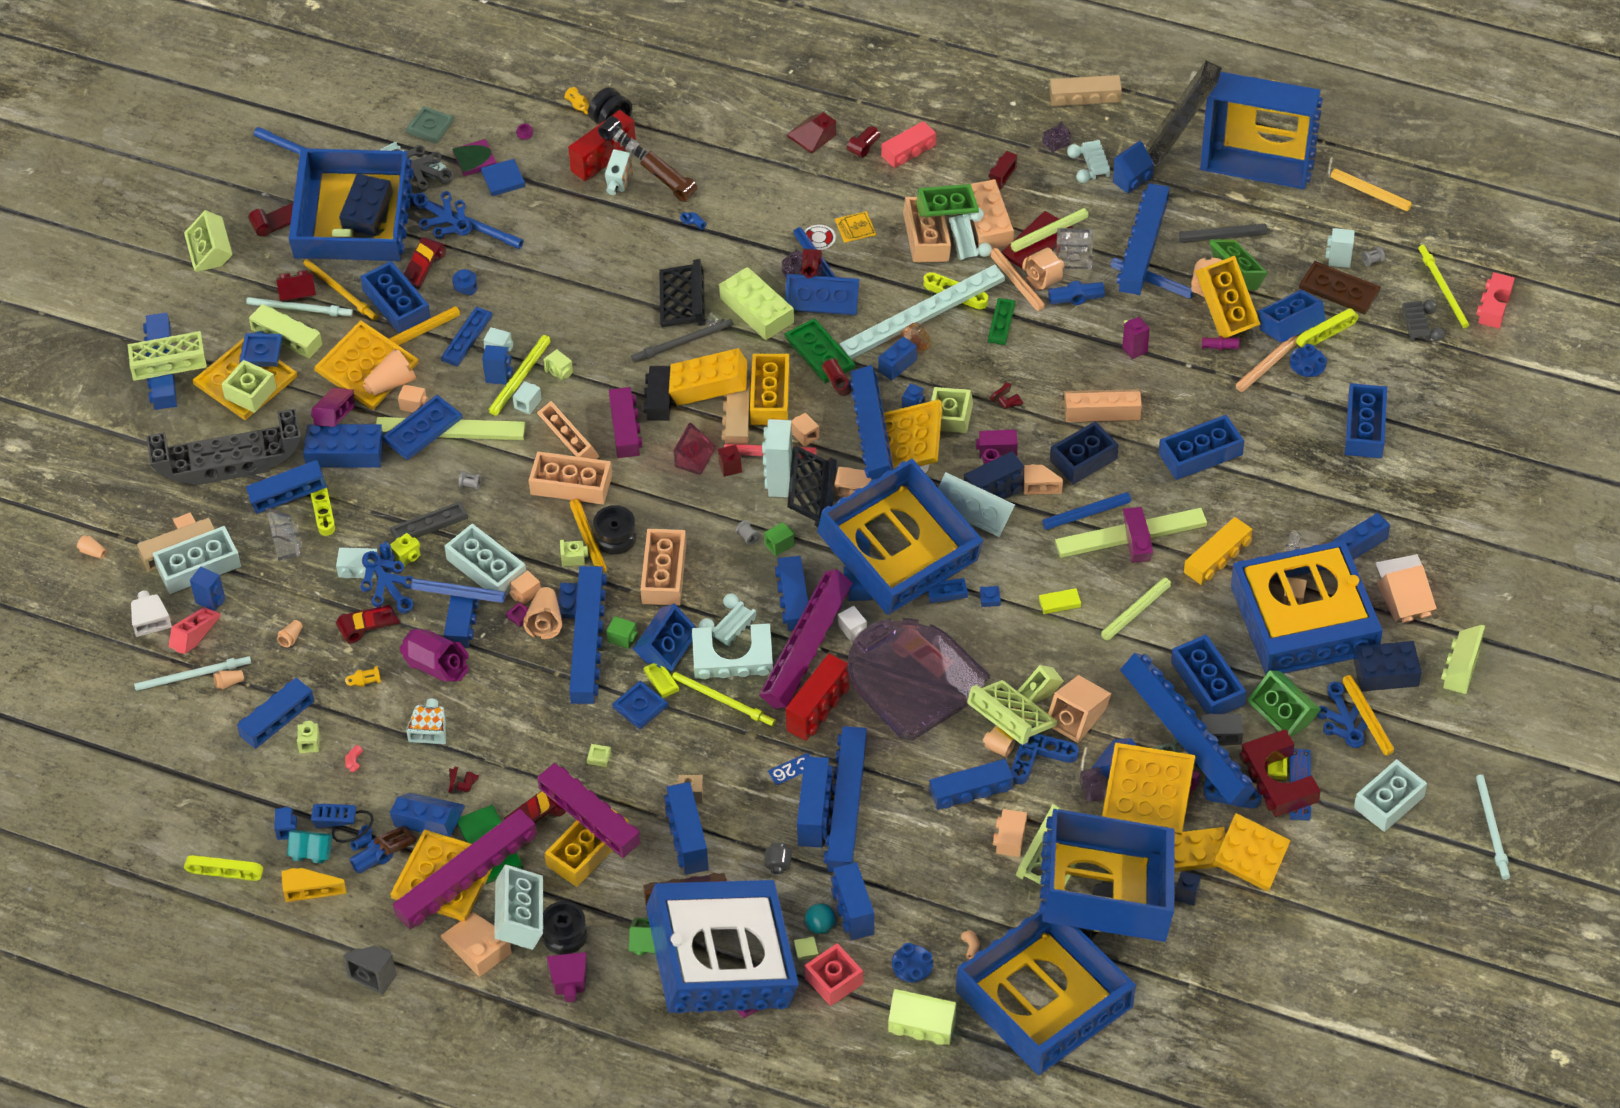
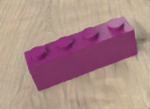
[609,387,643,458]

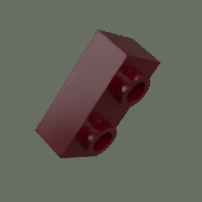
[988,151,1017,190]

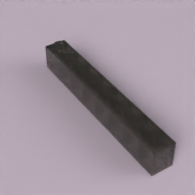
[1146,60,1222,166]

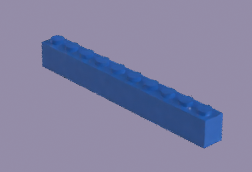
[1120,652,1256,807]

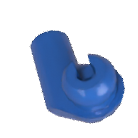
[680,212,707,230]
[350,825,372,850]

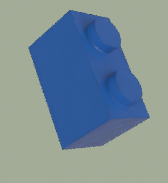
[878,337,917,381]
[482,345,513,385]
[190,566,225,611]

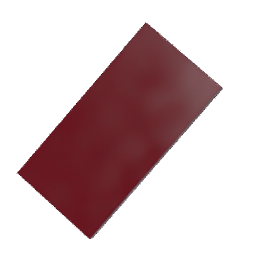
[1001,211,1073,269]

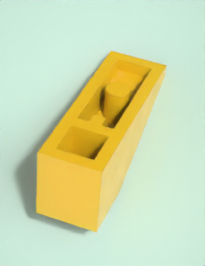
[281,868,347,902]

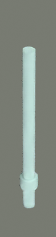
[246,297,353,317]
[134,656,252,691]
[1476,774,1510,880]

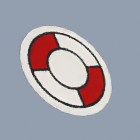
[804,225,836,250]

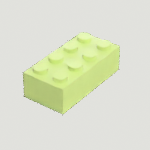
[719,267,794,340]

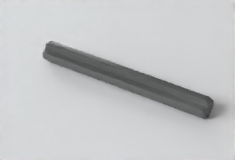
[1179,223,1267,242]

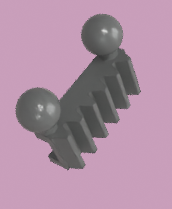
[1402,299,1445,342]

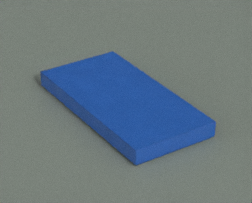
[785,274,860,316]
[382,395,463,461]

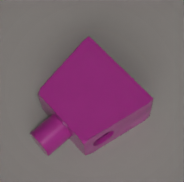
[547,952,588,1002]

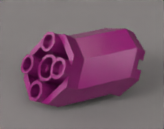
[400,629,469,682]

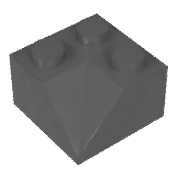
[343,946,397,994]

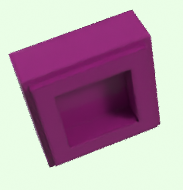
[506,602,528,627]

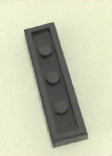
[390,501,468,540]

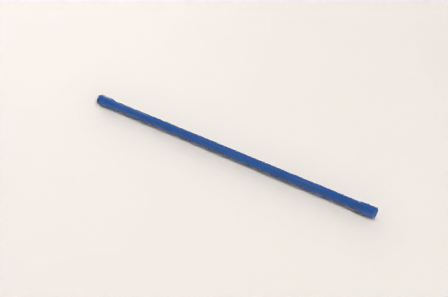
[254,127,524,249]

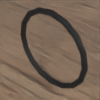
[332,810,374,843]

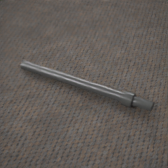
[631,319,734,362]

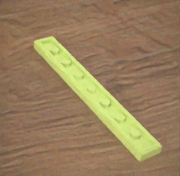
[376,417,526,440]
[1055,508,1207,558]

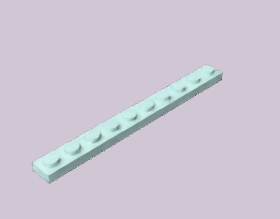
[840,265,1005,359]

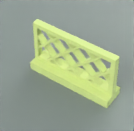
[127,331,207,381]
[967,680,1058,745]
[1015,804,1077,886]

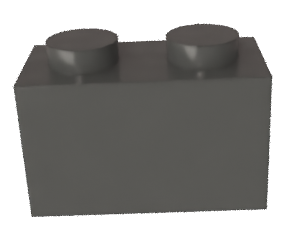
[1201,713,1243,745]

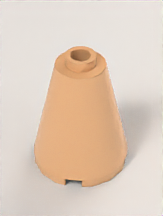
[363,348,416,395]
[523,587,562,639]

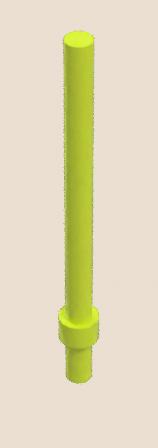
[1418,245,1469,328]
[672,672,776,727]

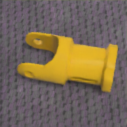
[564,87,589,114]
[345,666,381,687]

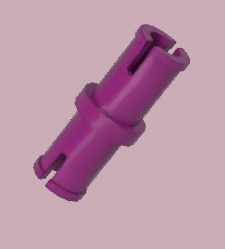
[1202,336,1239,351]

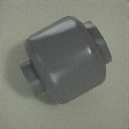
[764,843,791,874]

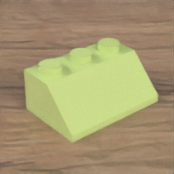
[184,210,233,272]
[1441,625,1485,694]
[888,989,956,1045]

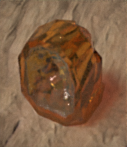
[900,322,931,351]

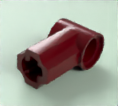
[847,126,880,158]
[801,249,822,278]
[822,358,852,396]

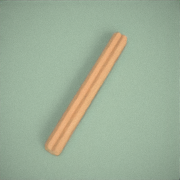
[990,248,1045,311]
[1235,335,1298,392]

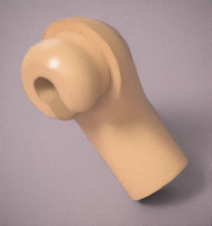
[961,930,981,960]

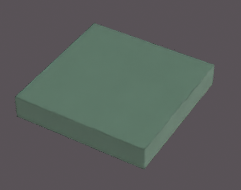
[406,106,454,144]

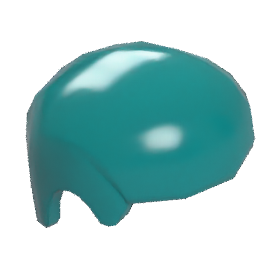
[804,903,837,934]

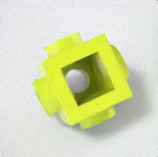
[390,533,421,567]

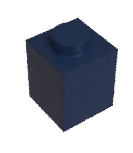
[1175,871,1201,906]

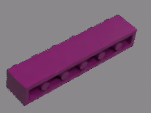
[537,762,640,858]

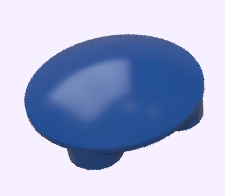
[1289,344,1327,377]
[892,943,933,983]

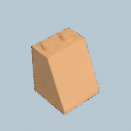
[1377,565,1437,624]
[1046,675,1111,743]

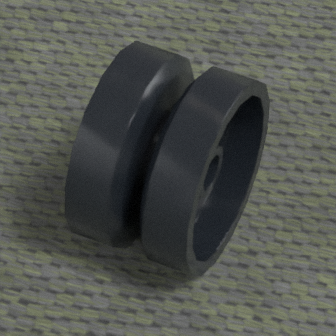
[588,87,633,124]
[593,505,636,554]
[542,901,587,955]

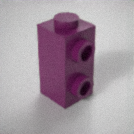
[1122,316,1150,360]
[975,429,1018,457]

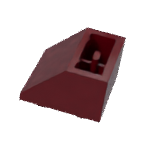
[276,269,316,301]

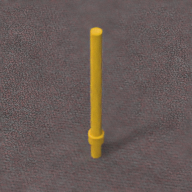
[303,259,378,321]

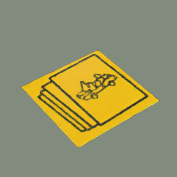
[834,211,876,243]

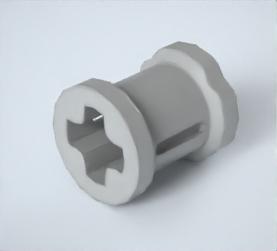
[1362,246,1385,267]
[459,471,482,491]
[735,520,760,545]

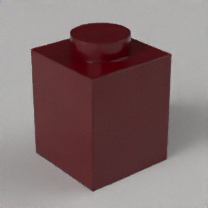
[718,445,742,477]

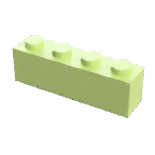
[249,304,322,359]

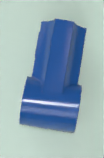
[349,839,393,874]

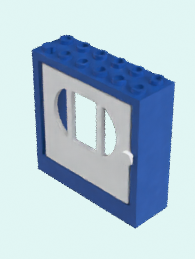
[646,880,799,1014]

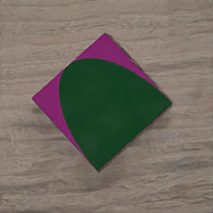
[452,139,497,176]

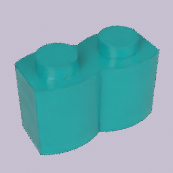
[287,830,332,863]

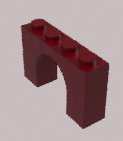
[1239,729,1321,817]

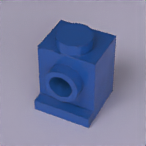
[902,383,927,408]
[274,807,297,840]

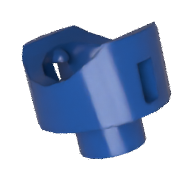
[452,269,478,295]

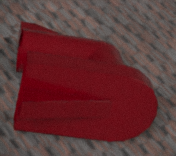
[990,382,1024,409]
[448,766,479,793]

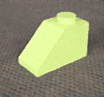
[1018,665,1064,704]

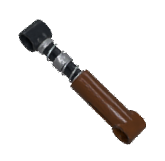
[598,116,698,202]

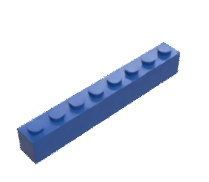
[1117,183,1170,295]
[849,365,894,480]
[569,566,607,704]
[824,726,867,872]

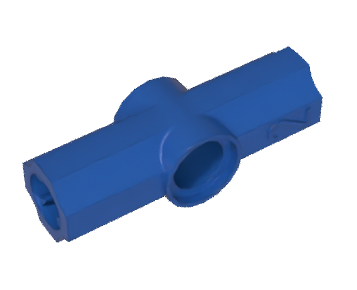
[1048,281,1105,305]

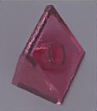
[673,423,716,475]

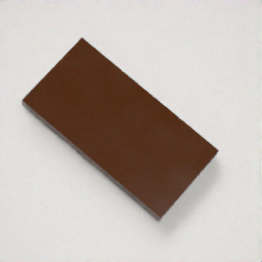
[1299,261,1381,315]

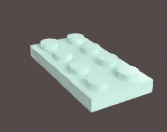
[938,472,1015,537]

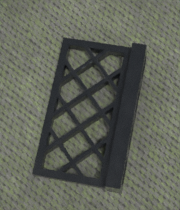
[659,259,705,328]
[787,445,837,527]

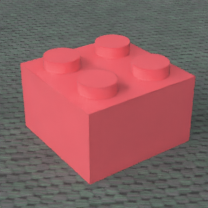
[804,943,863,1007]

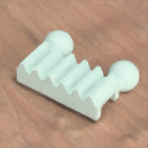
[1067,140,1110,183]
[949,208,992,260]
[699,593,756,646]

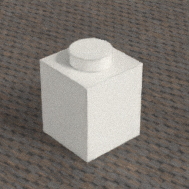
[838,606,867,641]

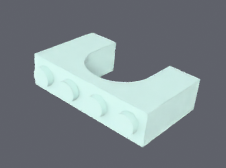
[692,624,773,679]

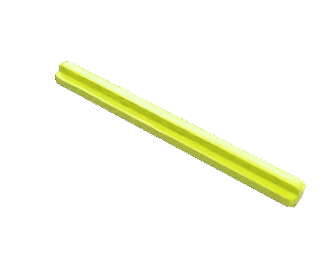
[489,335,551,416]

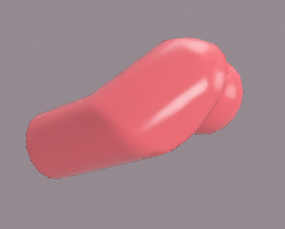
[345,745,363,772]

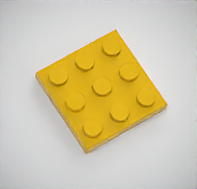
[1212,813,1291,892]

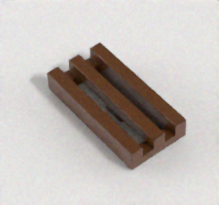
[374,826,417,855]

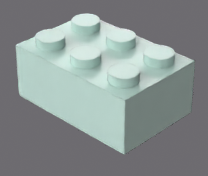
[1354,759,1427,832]

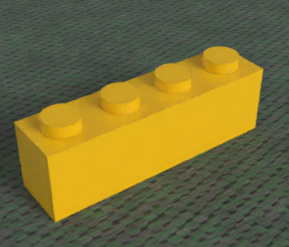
[1184,517,1252,585]

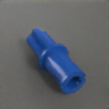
[379,541,395,573]

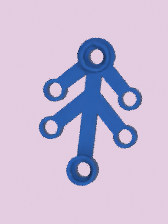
[413,191,472,239]
[360,551,414,614]
[1317,682,1368,748]

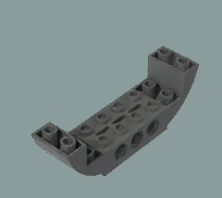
[146,408,301,486]

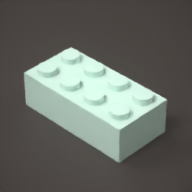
[762,419,793,497]
[445,524,526,596]
[153,526,241,594]
[495,864,543,950]

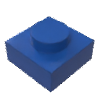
[980,586,1001,607]

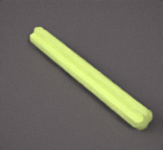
[1011,208,1088,252]
[1101,577,1171,641]

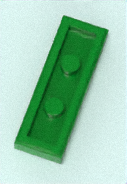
[988,298,1016,345]

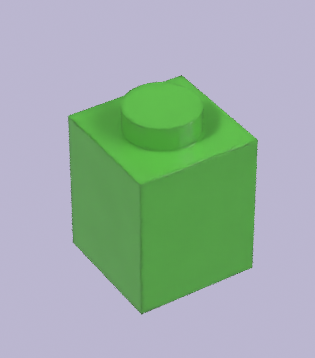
[764,522,795,556]
[606,616,638,649]

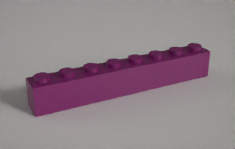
[759,569,852,709]
[393,809,537,930]

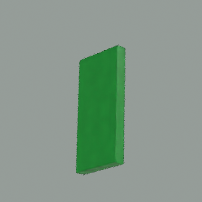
[784,318,855,384]
[457,804,524,884]

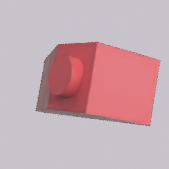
[169,607,220,654]

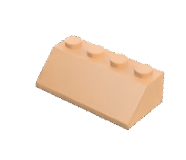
[1064,389,1142,422]

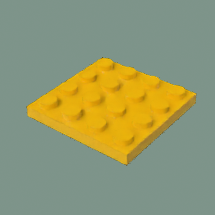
[314,320,419,410]
[193,338,298,420]
[884,399,943,469]
[1102,743,1195,834]
[390,829,492,921]

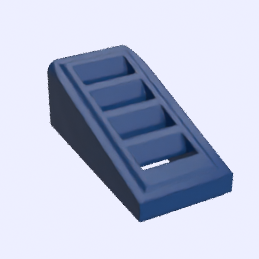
[311,804,356,828]

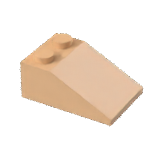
[441,912,512,977]

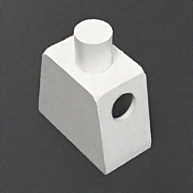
[131,591,172,637]

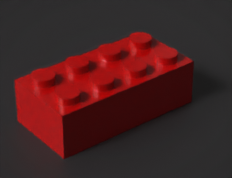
[568,110,636,181]
[785,653,850,741]

